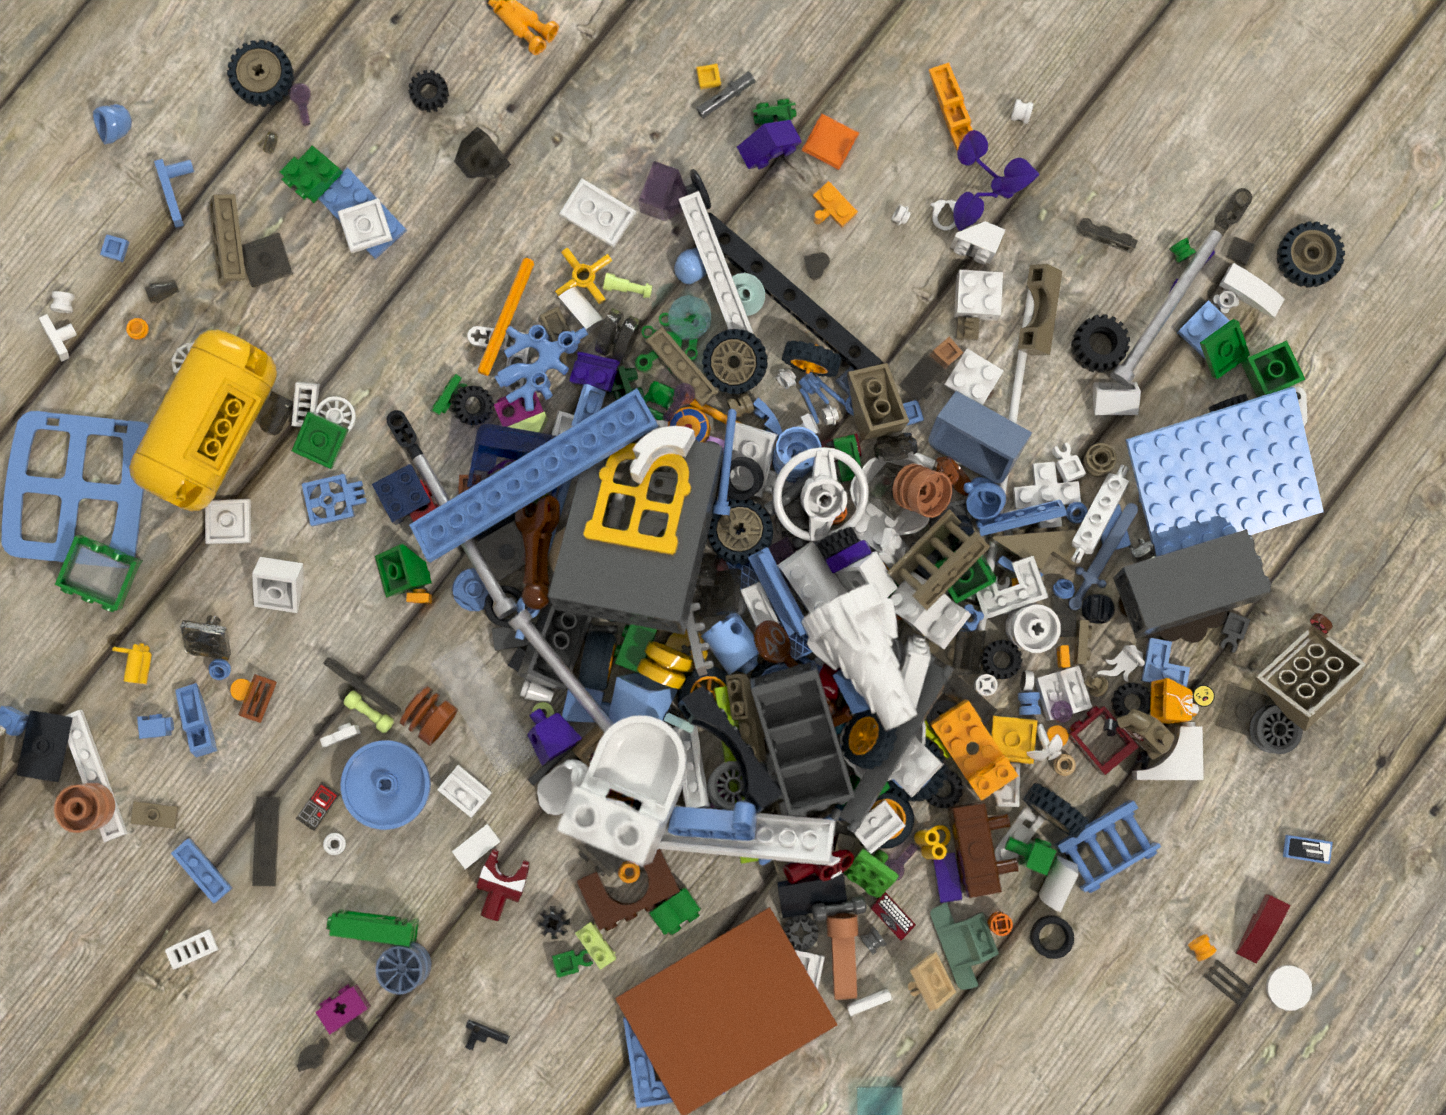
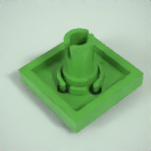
[843,849,899,899]

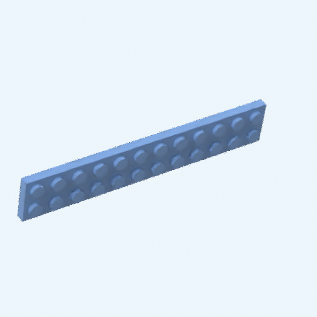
[409,388,659,563]

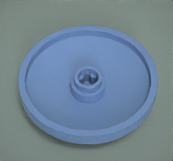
[341,740,431,830]

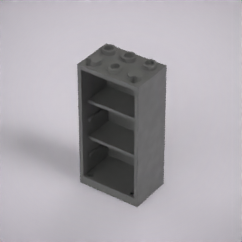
[1113,529,1271,639]
[750,660,855,817]

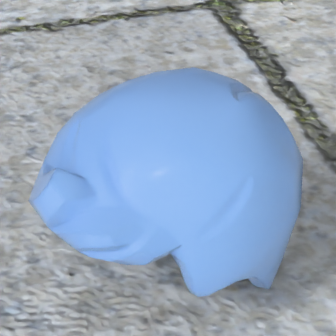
[674,247,707,284]

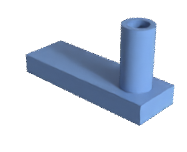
[154,159,194,228]

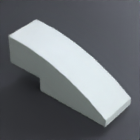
[1219,263,1285,318]

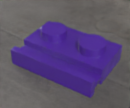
[569,351,620,392]

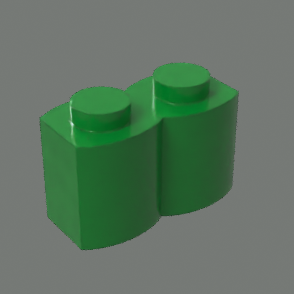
[649,887,701,936]

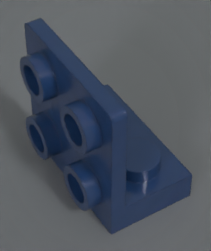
[372,464,431,525]

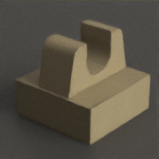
[956,316,980,341]

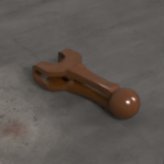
[515,496,560,610]

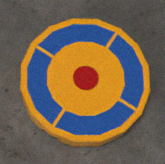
[668,407,711,443]

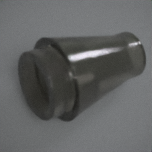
[145,279,179,304]

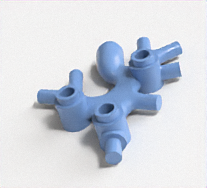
[494,325,589,411]

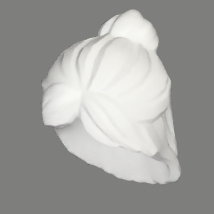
[537,759,589,815]

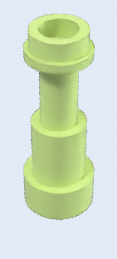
[603,273,653,298]

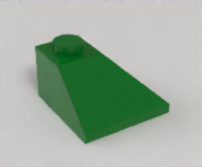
[375,544,432,598]

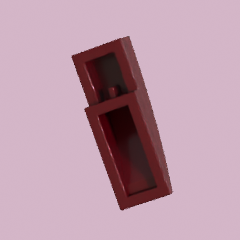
[1235,894,1291,964]

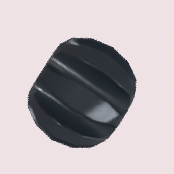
[1081,594,1115,624]
[537,906,570,940]

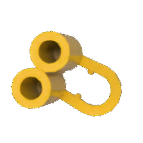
[112,643,152,684]
[914,825,951,860]

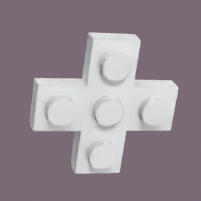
[1013,462,1081,528]

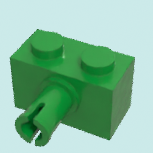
[1004,836,1057,876]

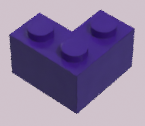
[737,120,802,170]

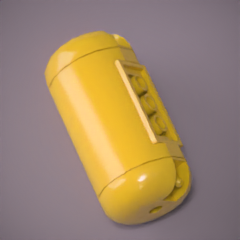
[129,330,277,511]

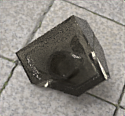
[454,127,511,179]

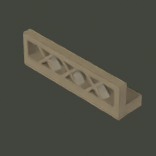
[208,194,246,286]

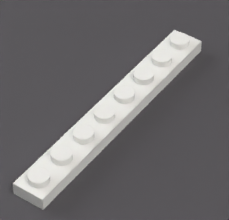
[679,191,754,334]

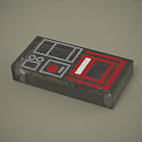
[296,782,341,831]

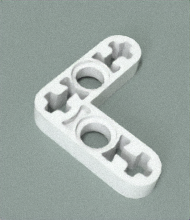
[468,326,530,394]

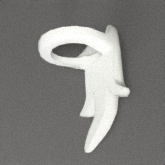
[1097,645,1145,682]

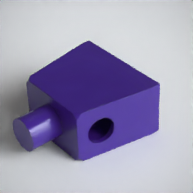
[527,708,582,766]

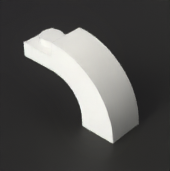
[630,426,696,484]

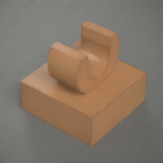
[932,337,963,368]

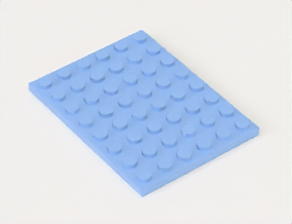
[1125,387,1324,557]

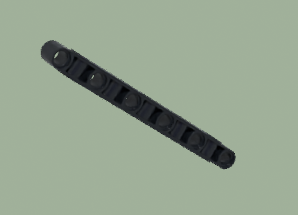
[708,212,884,370]

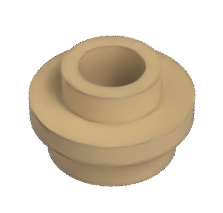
[1053,754,1076,776]

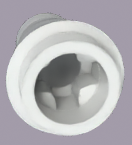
[520,679,554,703]

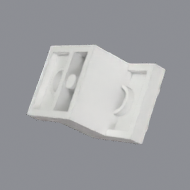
[889,572,971,649]

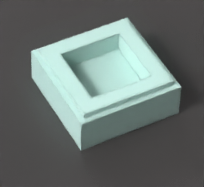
[664,713,694,733]

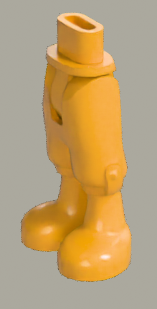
[488,0,559,56]

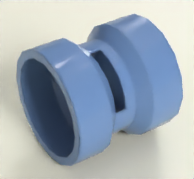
[1018,692,1041,715]

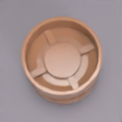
[54,783,115,833]

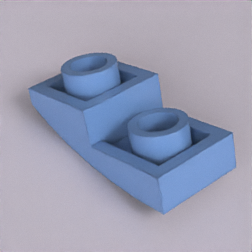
[753,397,783,439]

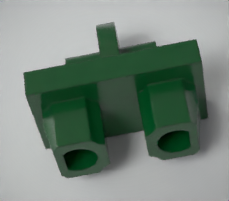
[606,366,645,400]

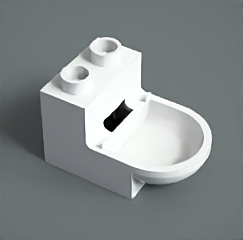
[557,716,686,866]

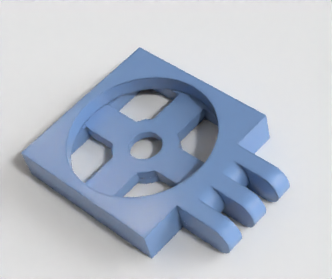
[302,474,367,527]

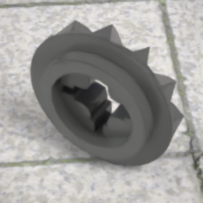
[783,915,819,951]

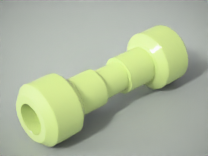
[343,690,394,733]

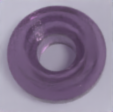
[1051,700,1073,723]

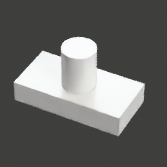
[39,314,77,362]

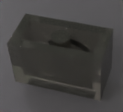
[899,349,950,402]

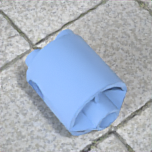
[701,610,760,675]

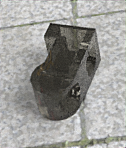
[260,391,294,436]

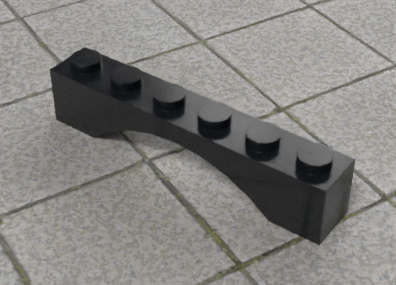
[677,686,783,814]

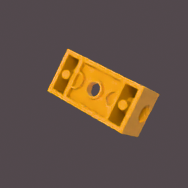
[929,699,1019,801]

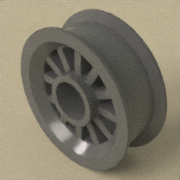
[1250,705,1303,754]
[707,761,747,811]

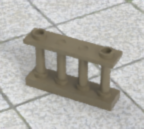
[887,509,990,611]

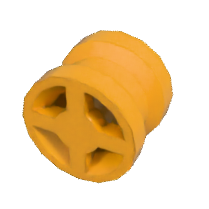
[1188,934,1217,962]

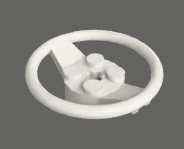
[773,447,868,542]

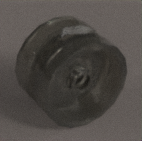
[595,308,641,363]

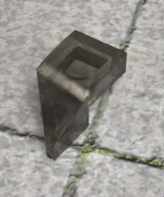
[1051,594,1077,637]

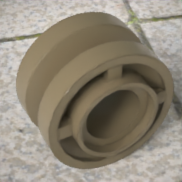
[1083,443,1117,477]

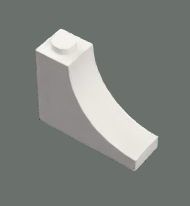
[1132,722,1204,780]

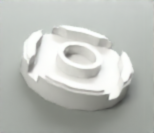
[1266,965,1312,1011]

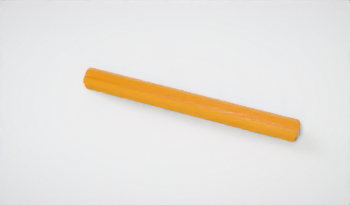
[478,258,534,376]

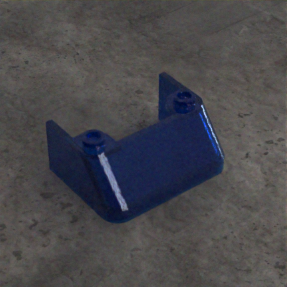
[467,424,558,498]

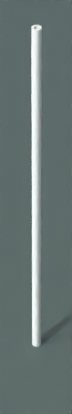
[976,289,1034,633]

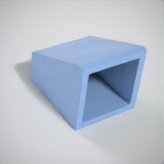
[608,673,678,724]

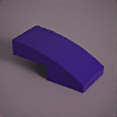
[933,852,962,903]

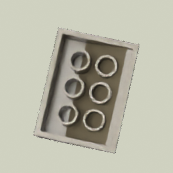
[1256,625,1367,731]

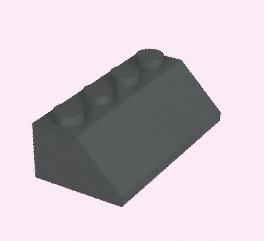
[517,600,592,690]

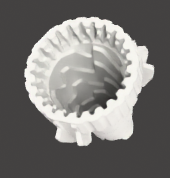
[801,583,917,731]

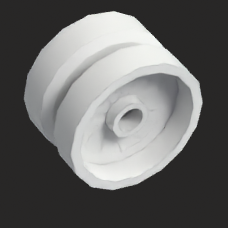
[1005,603,1061,653]

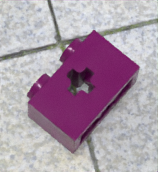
[315,984,371,1035]

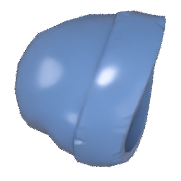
[93,104,132,144]
[963,477,1006,520]

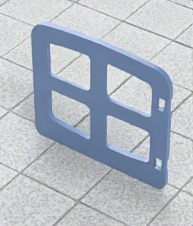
[1,411,149,569]

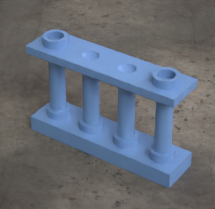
[1054,800,1161,893]

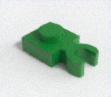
[551,949,593,978]

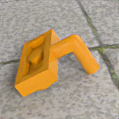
[813,181,858,228]

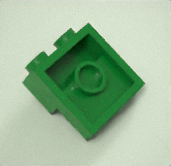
[280,145,343,203]

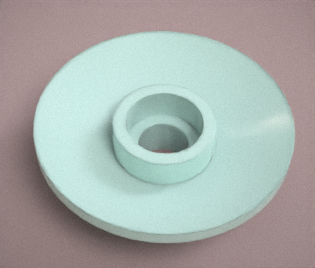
[732,273,765,316]

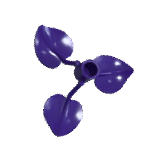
[953,130,1040,231]

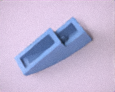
[175,683,217,758]

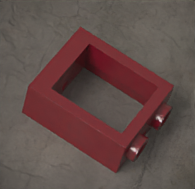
[1068,706,1139,775]

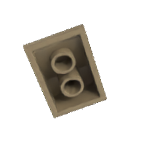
[847,363,909,441]

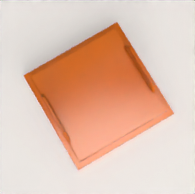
[802,114,859,170]

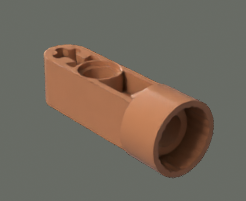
[826,913,858,1000]

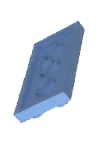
[319,167,407,259]

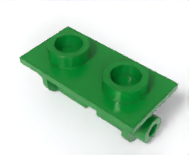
[751,98,797,126]

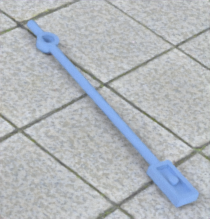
[515,384,606,640]

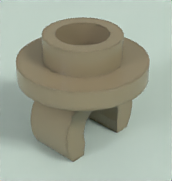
[1084,676,1109,697]

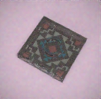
[1216,684,1271,737]

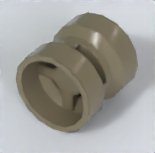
[726,392,755,419]

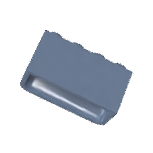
[928,391,1032,483]

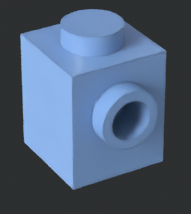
[0,706,29,736]

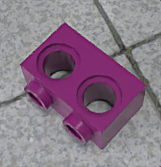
[493,391,544,430]

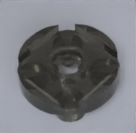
[873,432,918,461]

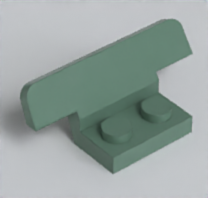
[930,902,999,990]

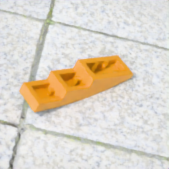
[929,62,973,151]

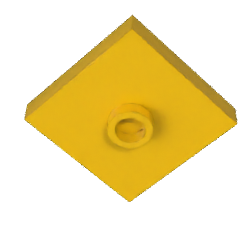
[991,716,1038,764]

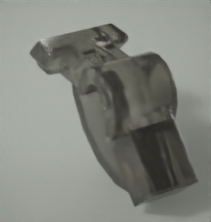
[297,1037,329,1072]

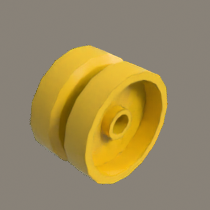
[637,641,694,689]

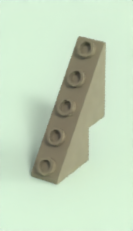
[988,525,1081,570]

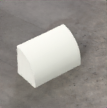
[559,287,604,334]
[1093,382,1141,415]
[1039,856,1079,912]

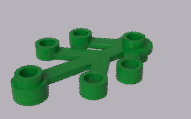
[635,313,706,374]

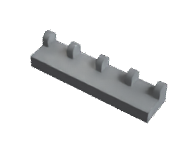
[686,588,714,676]

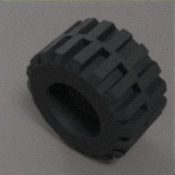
[1071,314,1130,373]

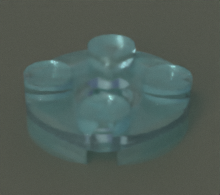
[668,295,711,340]

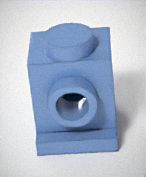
[137,714,174,739]

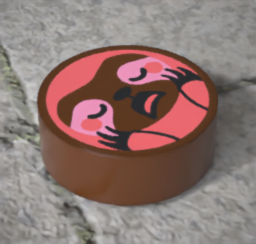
[1310,613,1333,634]

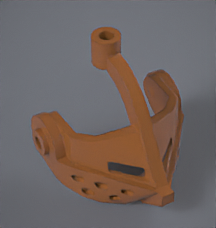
[936,457,971,496]

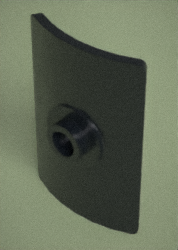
[16,710,72,782]

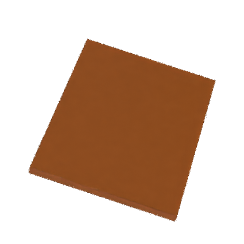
[615,907,838,1115]

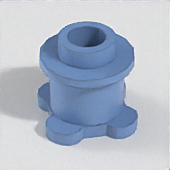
[962,604,984,631]

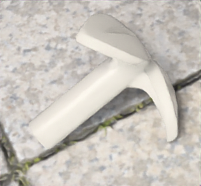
[1027,724,1062,761]

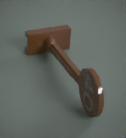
[754,620,852,727]

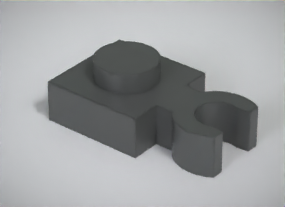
[1219,612,1250,653]

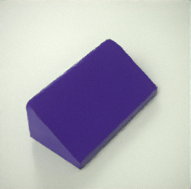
[826,540,871,573]

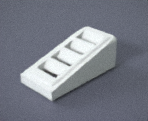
[292,382,320,427]
[165,929,219,970]

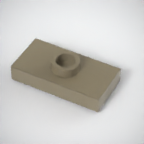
[130,801,179,829]

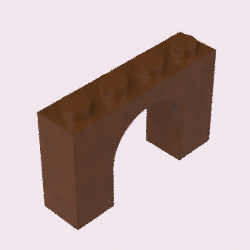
[576,849,680,931]

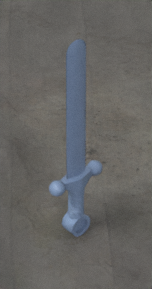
[1068,503,1138,610]

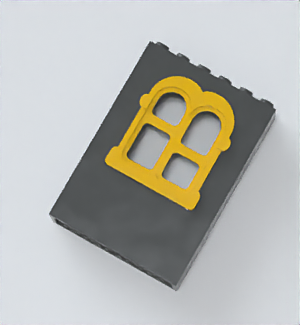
[548,431,723,635]

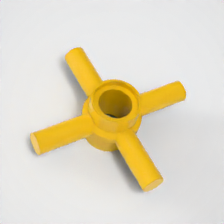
[555,248,612,304]

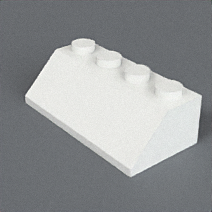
[777,541,847,614]

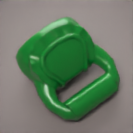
[643,381,678,420]

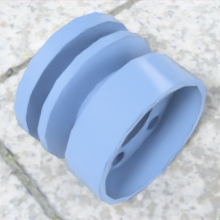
[772,427,821,483]

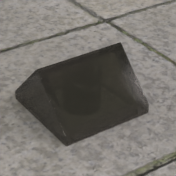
[868,462,905,521]

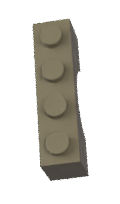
[1017,264,1062,356]

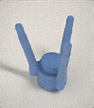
[798,372,846,424]

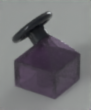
[639,161,711,221]

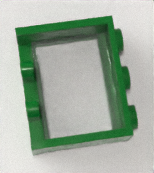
[55,535,143,612]

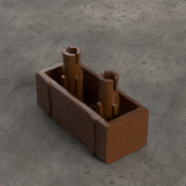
[948,802,1019,898]

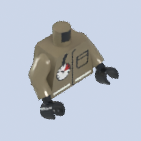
[1103,708,1175,770]

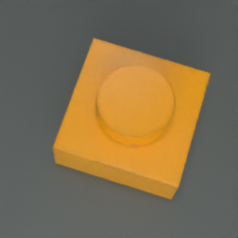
[406,589,432,604]

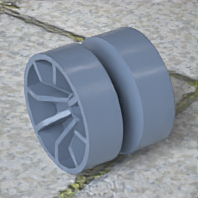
[376,942,431,994]

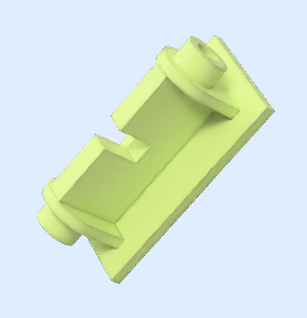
[575,921,616,970]

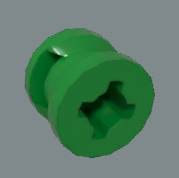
[1169,237,1196,264]

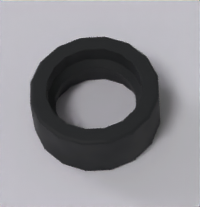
[720,457,764,500]
[484,585,527,627]
[1030,915,1074,959]

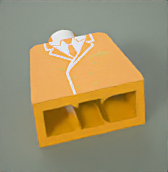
[1150,678,1199,724]

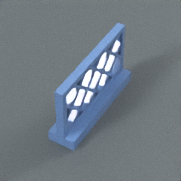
[747,547,806,636]

